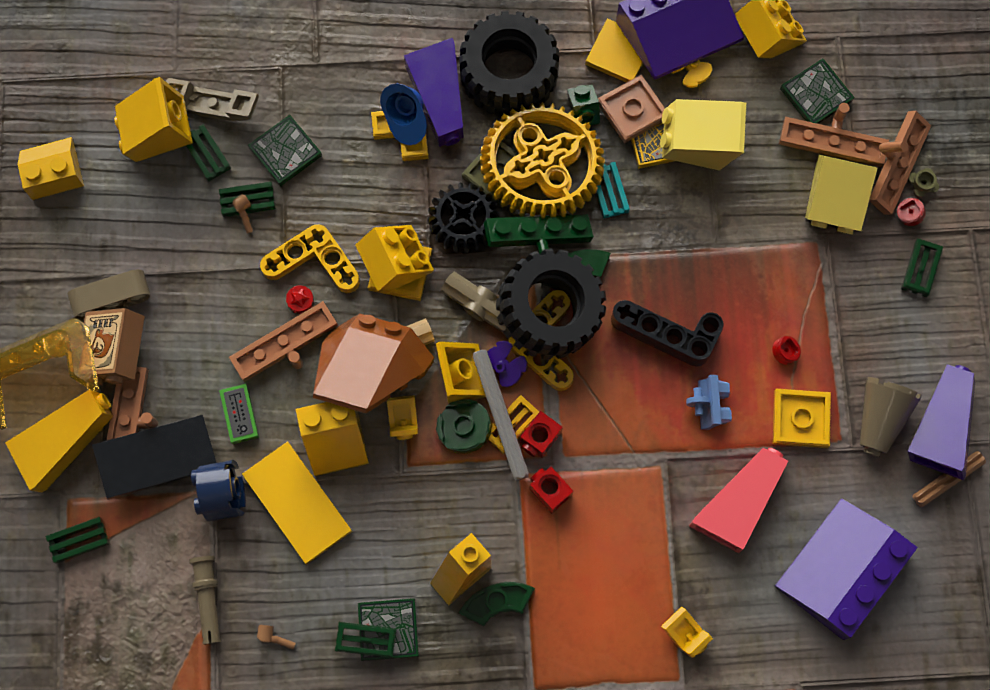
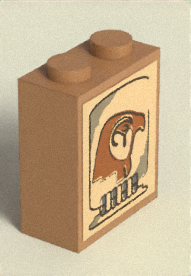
[75,308,145,386]

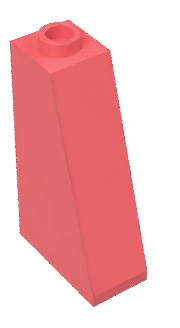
[689,448,788,553]

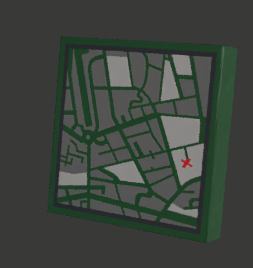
[780,58,855,124]
[248,115,322,187]
[358,598,419,661]

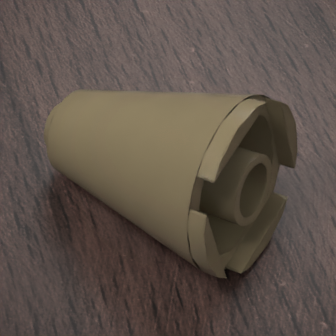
[859,377,922,457]

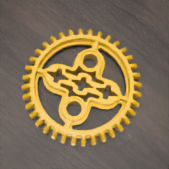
[480,102,605,218]

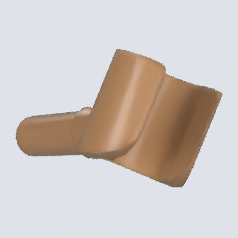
[233,194,253,233]
[257,625,296,649]

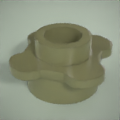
[908,168,939,197]

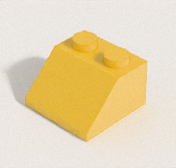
[18,137,84,200]

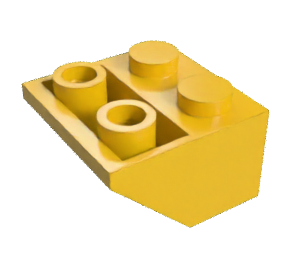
[735,0,807,58]
[355,225,434,291]

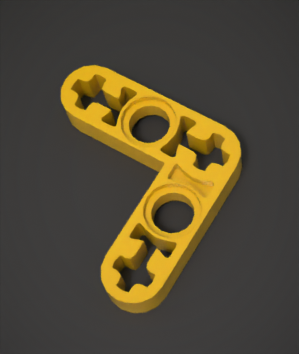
[260,225,360,293]
[509,290,574,391]

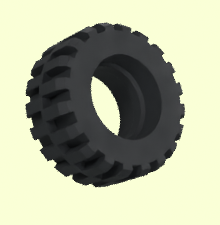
[459,11,559,116]
[496,249,606,360]

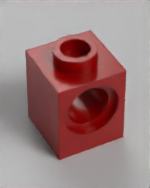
[520,410,563,458]
[529,466,574,514]

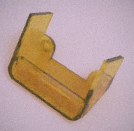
[0,318,99,430]

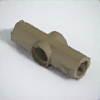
[441,271,506,333]

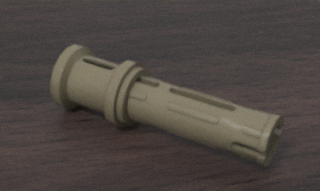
[189,556,221,645]

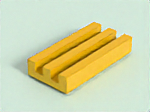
[488,395,539,455]

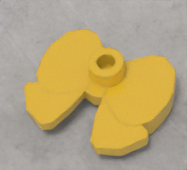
[671,60,712,88]

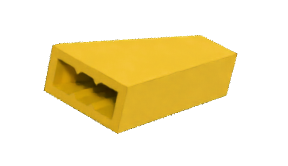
[5,389,113,493]
[430,533,492,606]

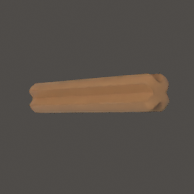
[913,451,986,507]

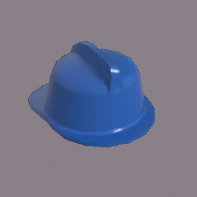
[380,83,427,145]

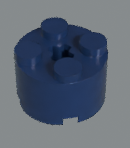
[191,460,246,522]

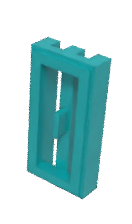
[596,162,630,219]

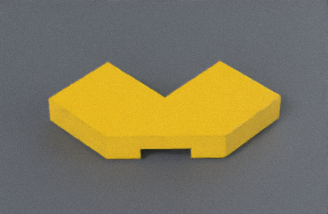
[371,111,429,161]

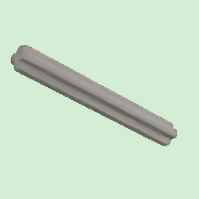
[473,350,529,481]

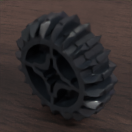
[427,182,500,254]

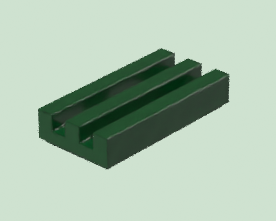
[186,124,231,182]
[219,181,276,217]
[901,238,943,298]
[46,516,110,564]
[335,622,397,658]

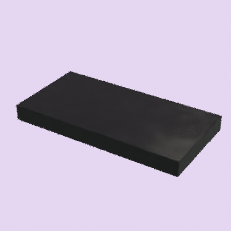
[92,415,217,500]

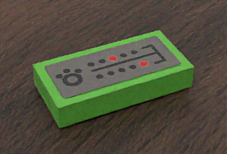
[219,384,259,444]

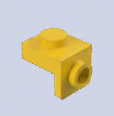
[387,395,418,440]
[661,607,713,658]

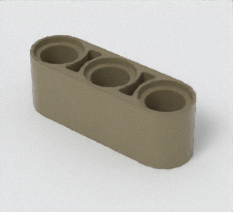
[67,269,151,321]

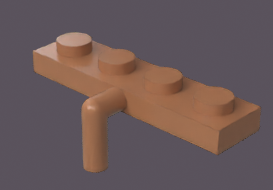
[779,103,889,168]
[869,111,932,215]
[229,301,338,382]
[107,367,158,440]

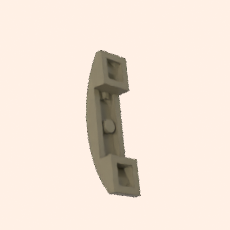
[166,78,259,121]

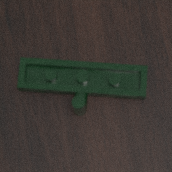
[484,214,594,254]

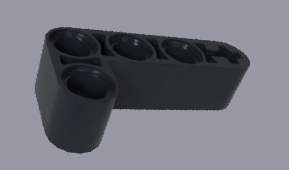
[611,300,724,367]

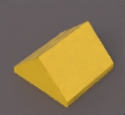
[436,342,486,404]

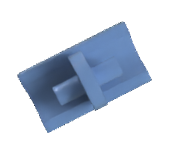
[686,375,732,430]

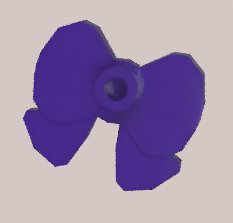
[487,341,528,387]

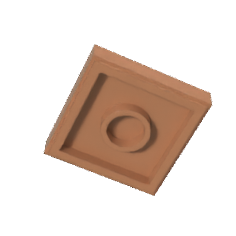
[598,74,665,144]

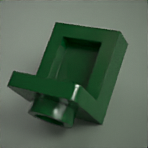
[567,85,600,125]

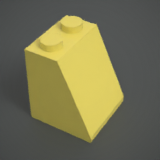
[660,99,746,170]
[805,154,878,234]

